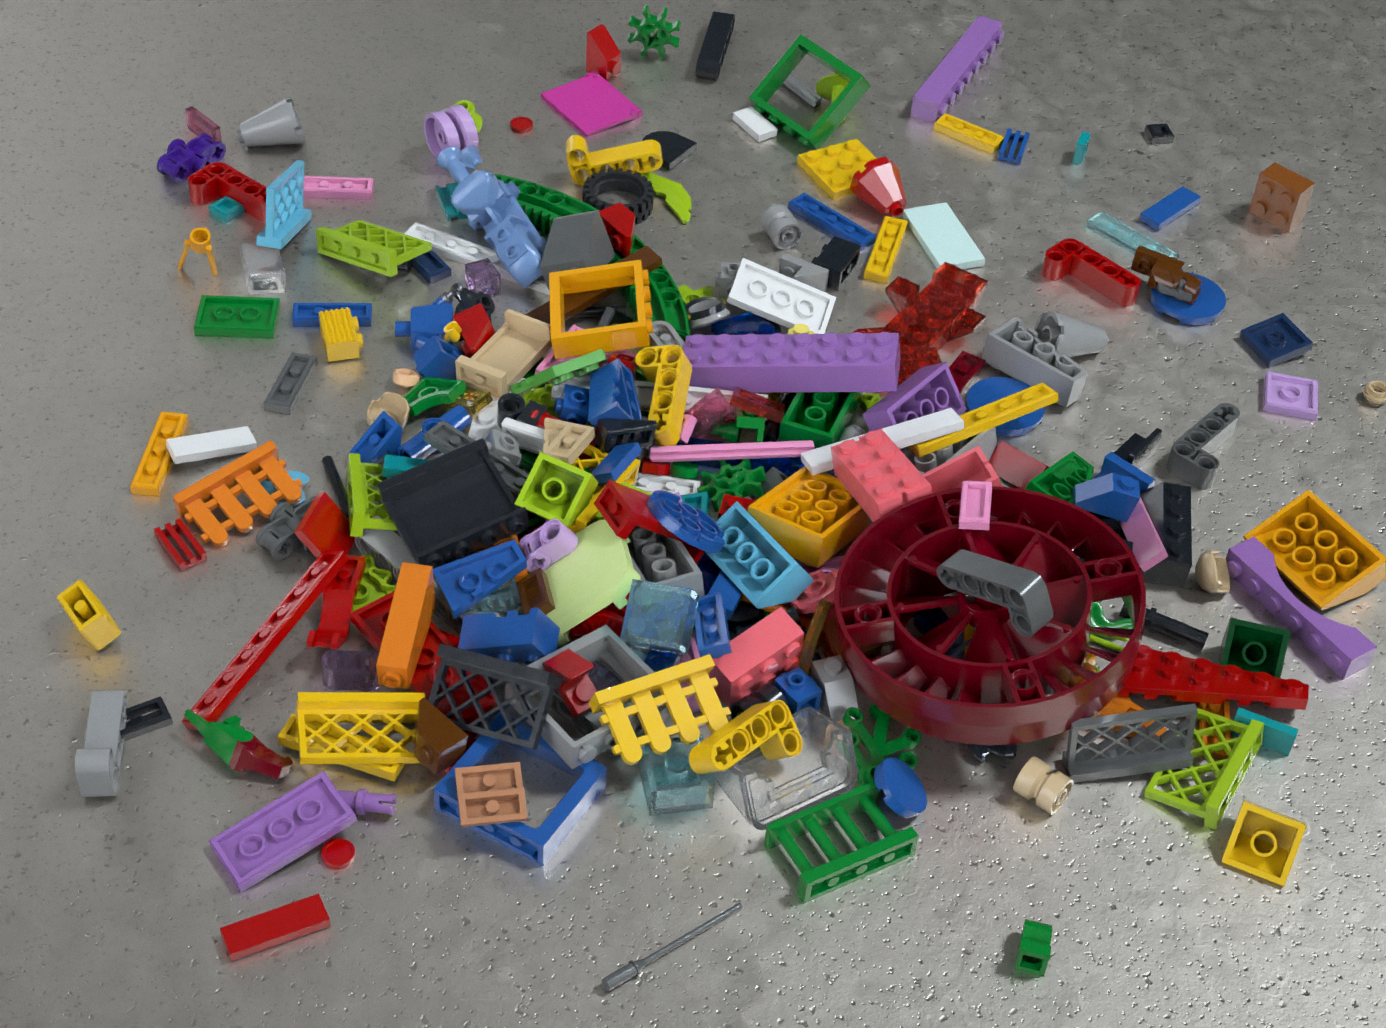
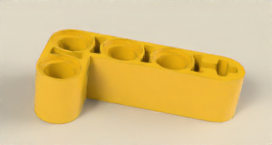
[565,135,663,185]
[635,345,692,446]
[689,700,803,775]

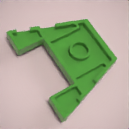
[509,349,608,394]

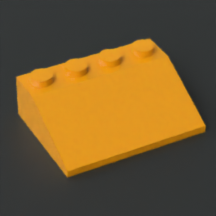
[747,466,873,568]
[1243,489,1386,611]

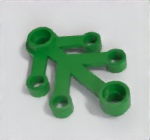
[838,702,921,792]

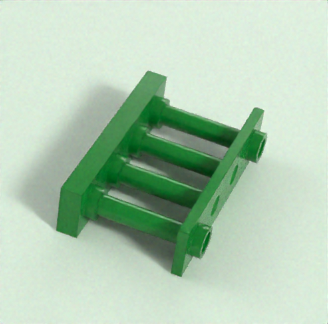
[764,781,919,903]

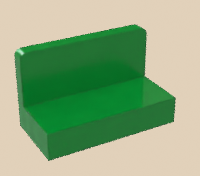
[734,406,765,443]

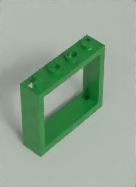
[749,34,871,150]

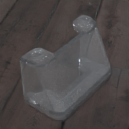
[710,706,858,830]

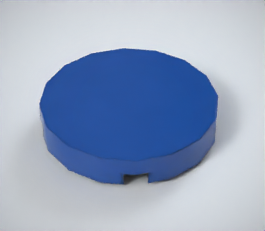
[874,757,927,818]

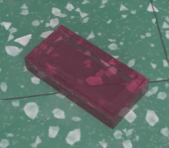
[185,106,222,142]

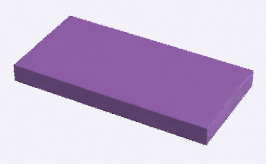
[208,771,358,893]

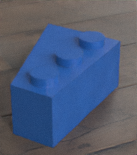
[588,359,643,436]
[458,608,560,665]

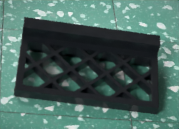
[428,643,563,750]

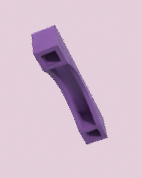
[1226,537,1377,680]

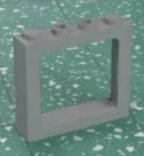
[505,625,670,769]

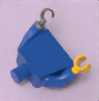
[395,282,463,351]

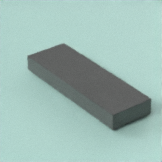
[264,352,318,415]

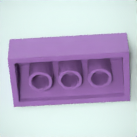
[862,362,966,451]

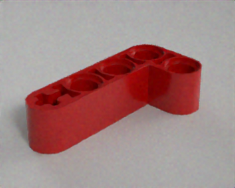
[188,162,267,224]
[1041,238,1141,307]

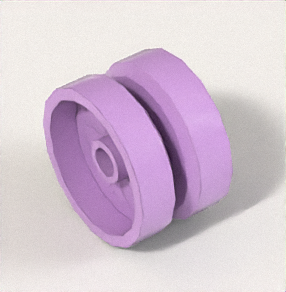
[424,104,479,159]

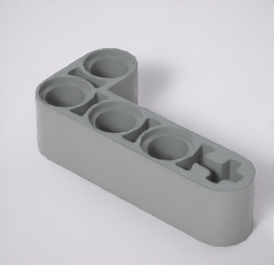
[75,690,128,797]

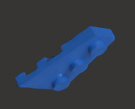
[433,539,527,619]

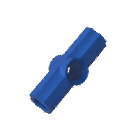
[397,405,472,459]

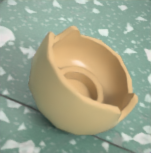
[366,392,410,430]
[1195,550,1230,594]

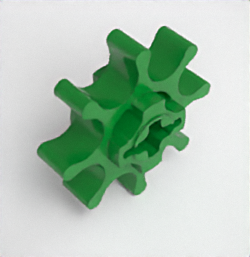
[627,5,681,58]
[697,459,767,512]

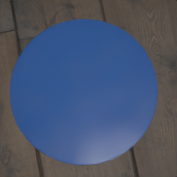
[1150,272,1226,325]
[965,377,1045,436]
[647,490,725,553]

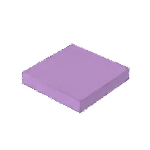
[1263,371,1318,420]

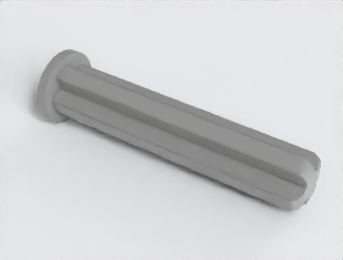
[770,63,822,108]

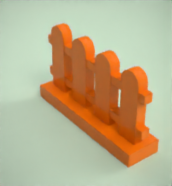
[172,440,303,548]

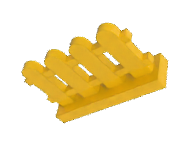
[589,654,731,765]

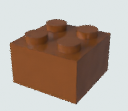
[1248,162,1315,232]

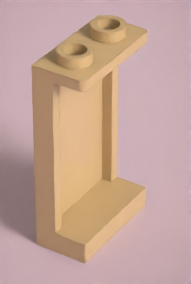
[455,309,552,398]

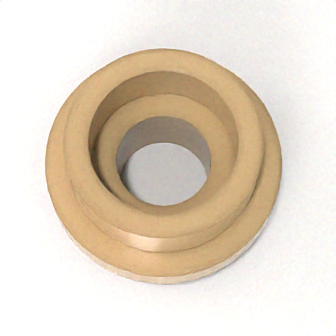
[1363,381,1386,404]

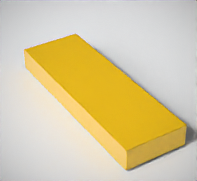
[933,113,1005,154]

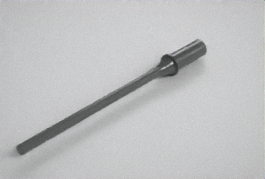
[601,902,743,991]

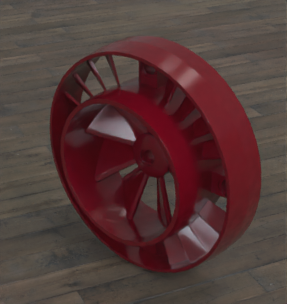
[834,486,1146,745]

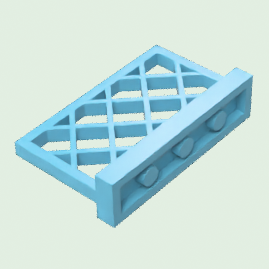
[256,160,312,249]

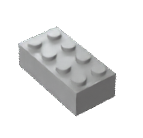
[627,525,704,612]

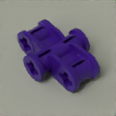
[157,133,226,183]

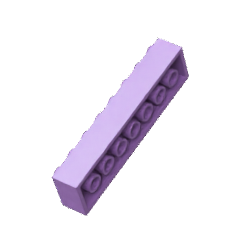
[683,332,901,393]

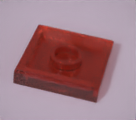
[729,387,785,424]

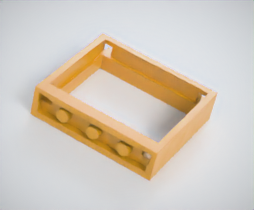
[549,260,654,359]

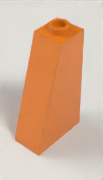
[376,562,436,690]

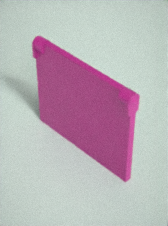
[541,71,643,137]

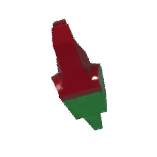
[184,709,293,780]

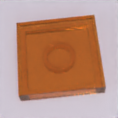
[798,599,831,676]

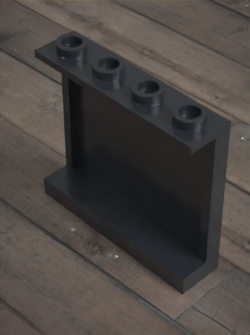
[376,438,530,569]

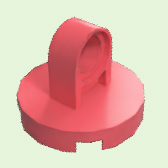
[789,569,838,620]

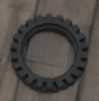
[582,168,654,225]

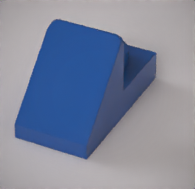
[348,411,402,464]

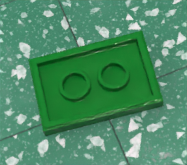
[194,295,280,338]

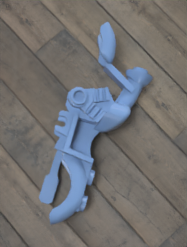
[436,145,547,288]

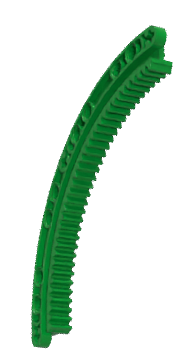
[494,174,690,383]

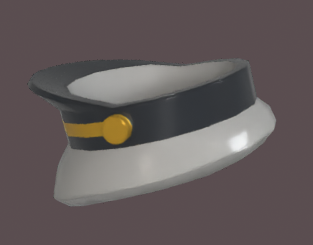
[685,297,730,329]

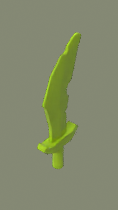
[641,172,692,224]

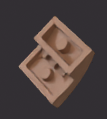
[455,762,528,827]

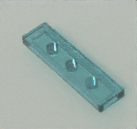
[1086,211,1179,259]

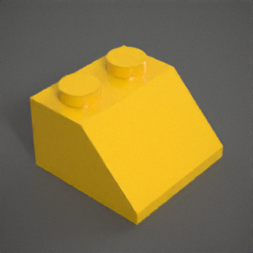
[1221,799,1307,886]

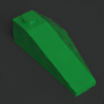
[1025,451,1094,504]

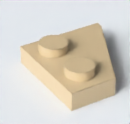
[543,418,595,465]

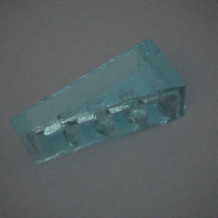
[465,576,522,612]

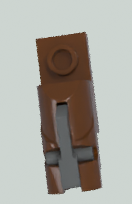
[1131,245,1203,305]

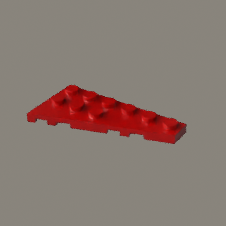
[1117,645,1309,710]

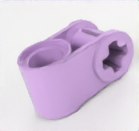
[519,519,578,573]

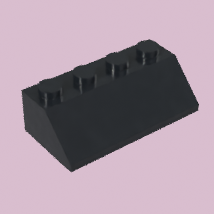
[1127,482,1192,588]

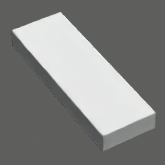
[166,426,257,464]

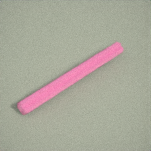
[649,440,815,463]

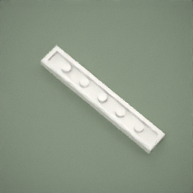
[801,408,964,475]

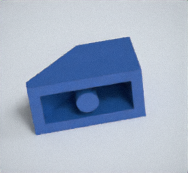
[413,334,471,380]
[1073,473,1140,523]

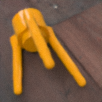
[177,227,218,276]

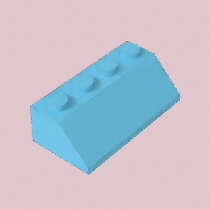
[705,501,815,609]

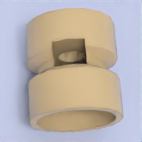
[1013,756,1074,815]

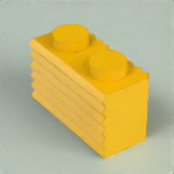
[319,307,364,362]
[57,580,121,650]

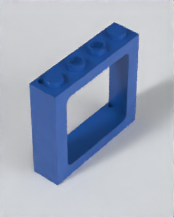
[434,713,607,866]

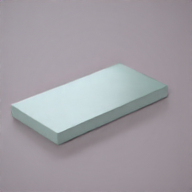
[902,203,985,273]

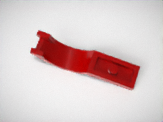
[306,555,366,650]

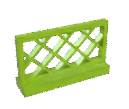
[316,219,432,277]
[346,453,397,537]
[1145,708,1264,830]

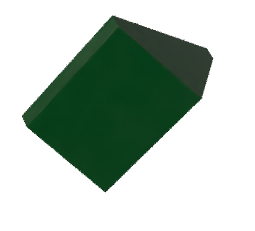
[1219,618,1291,678]

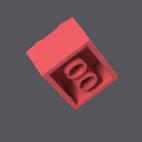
[708,607,804,710]

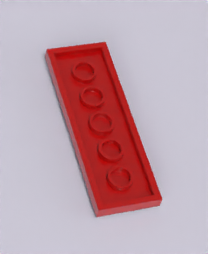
[350,591,498,730]

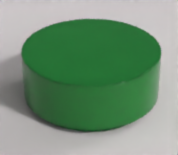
[670,461,699,479]

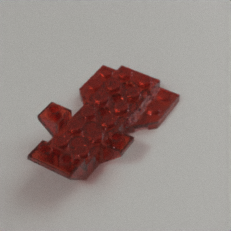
[853,262,989,386]

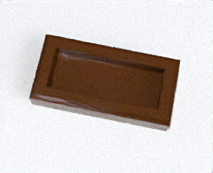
[516,568,555,615]

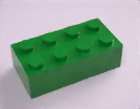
[778,392,863,449]

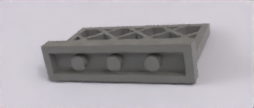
[1062,704,1198,783]

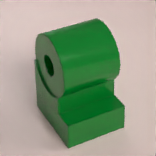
[1014,919,1053,976]

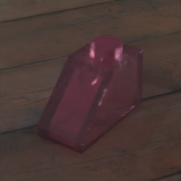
[685,388,735,445]

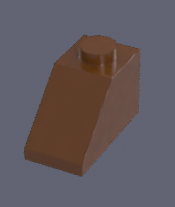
[414,698,468,775]

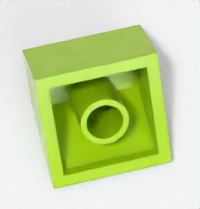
[515,452,598,527]

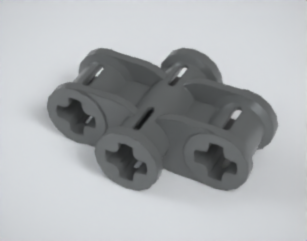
[256,496,316,561]

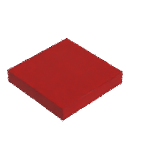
[294,491,355,558]

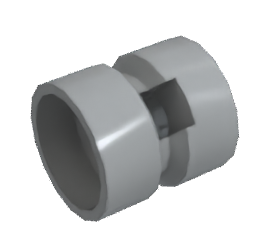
[761,204,803,250]

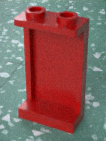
[594,480,706,563]

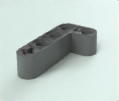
[1167,403,1240,490]
[936,549,1054,637]

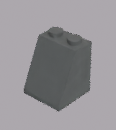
[539,210,615,290]

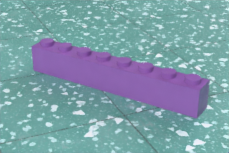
[911,15,1004,123]

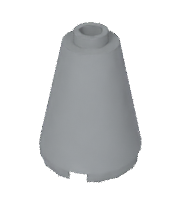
[236,97,305,147]
[1034,310,1108,358]

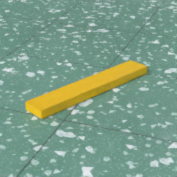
[907,382,1059,457]

